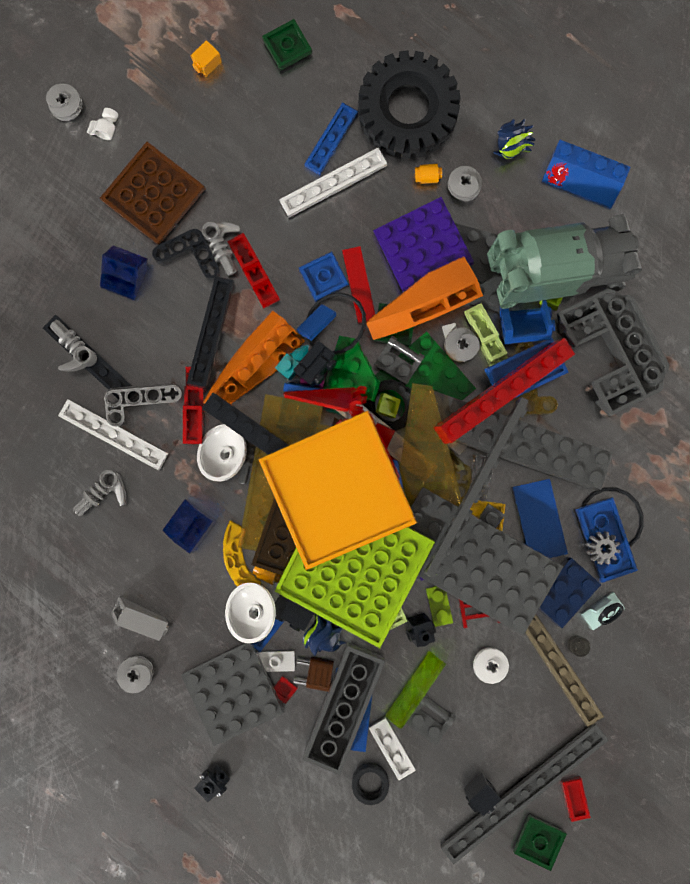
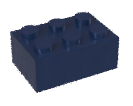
[539,557,601,628]

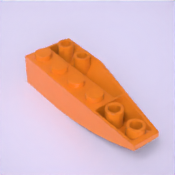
[366,256,483,340]
[203,311,305,404]

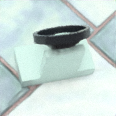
[580,592,625,630]

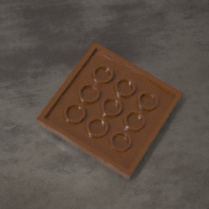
[100,142,206,245]

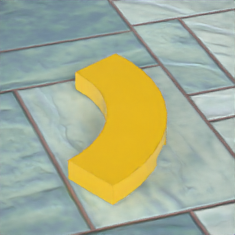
[223,520,262,587]

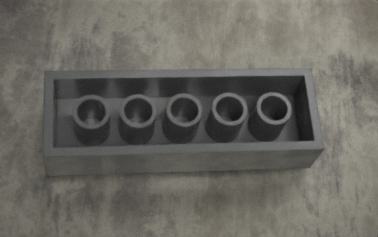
[303,642,385,775]

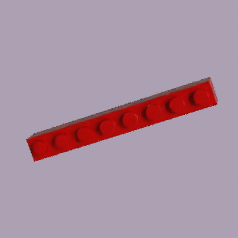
[433,338,575,444]

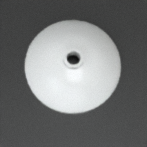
[197,424,247,482]
[225,583,276,643]

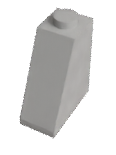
[111,596,168,641]

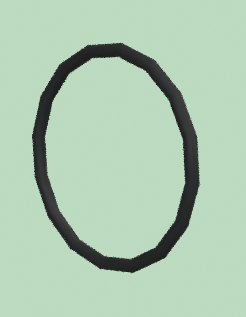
[306,292,366,354]
[579,487,644,547]

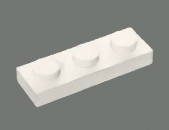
[369,717,416,780]

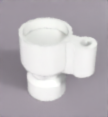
[87,108,118,140]

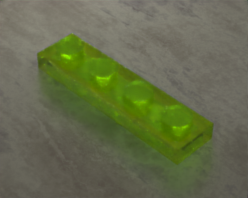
[385,651,446,729]

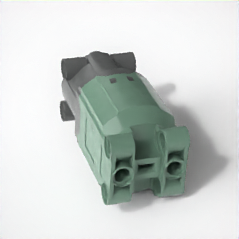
[487,214,642,309]

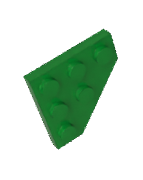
[323,336,380,402]

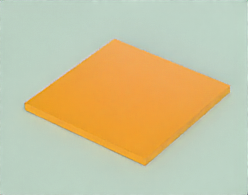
[258,411,417,570]

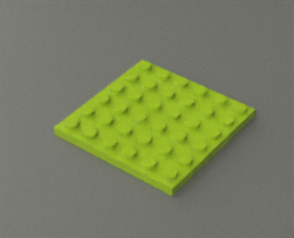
[275,527,435,648]

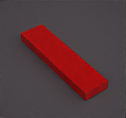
[342,246,375,324]

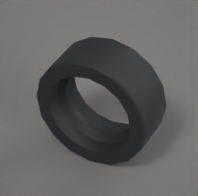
[352,763,389,805]

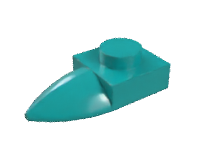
[275,345,309,381]

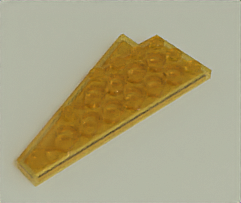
[400,383,462,507]
[238,394,332,551]

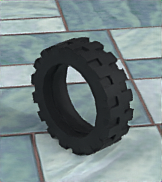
[363,379,416,431]

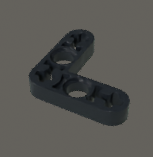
[152,229,220,281]

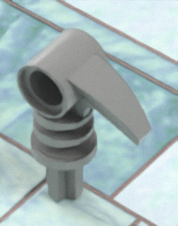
[202,222,240,276]
[50,320,97,372]
[73,470,126,516]

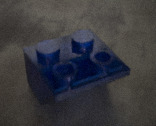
[100,245,148,300]
[162,499,216,554]

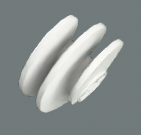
[473,648,509,684]

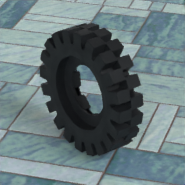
[358,50,461,158]

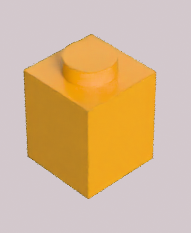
[191,40,222,77]

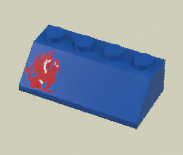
[541,140,631,209]

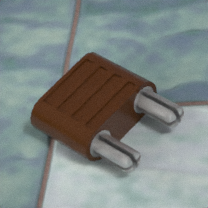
[293,657,334,692]

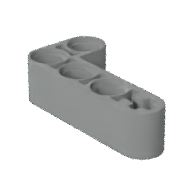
[104,383,182,427]

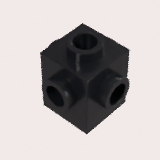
[406,613,436,648]
[194,765,230,803]

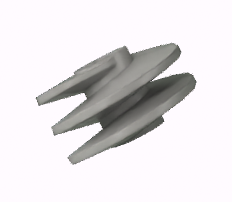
[46,83,83,121]
[448,166,482,202]
[444,328,480,362]
[116,655,154,693]

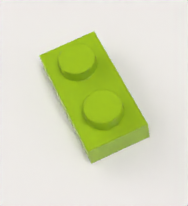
[425,586,453,627]

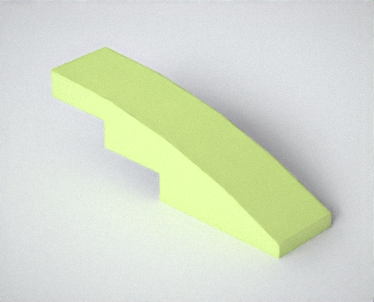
[464,303,508,366]

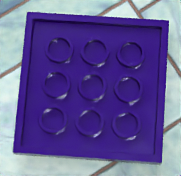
[373,197,474,292]

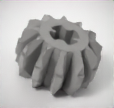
[586,531,621,565]

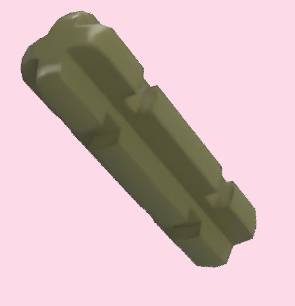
[443,449,465,472]

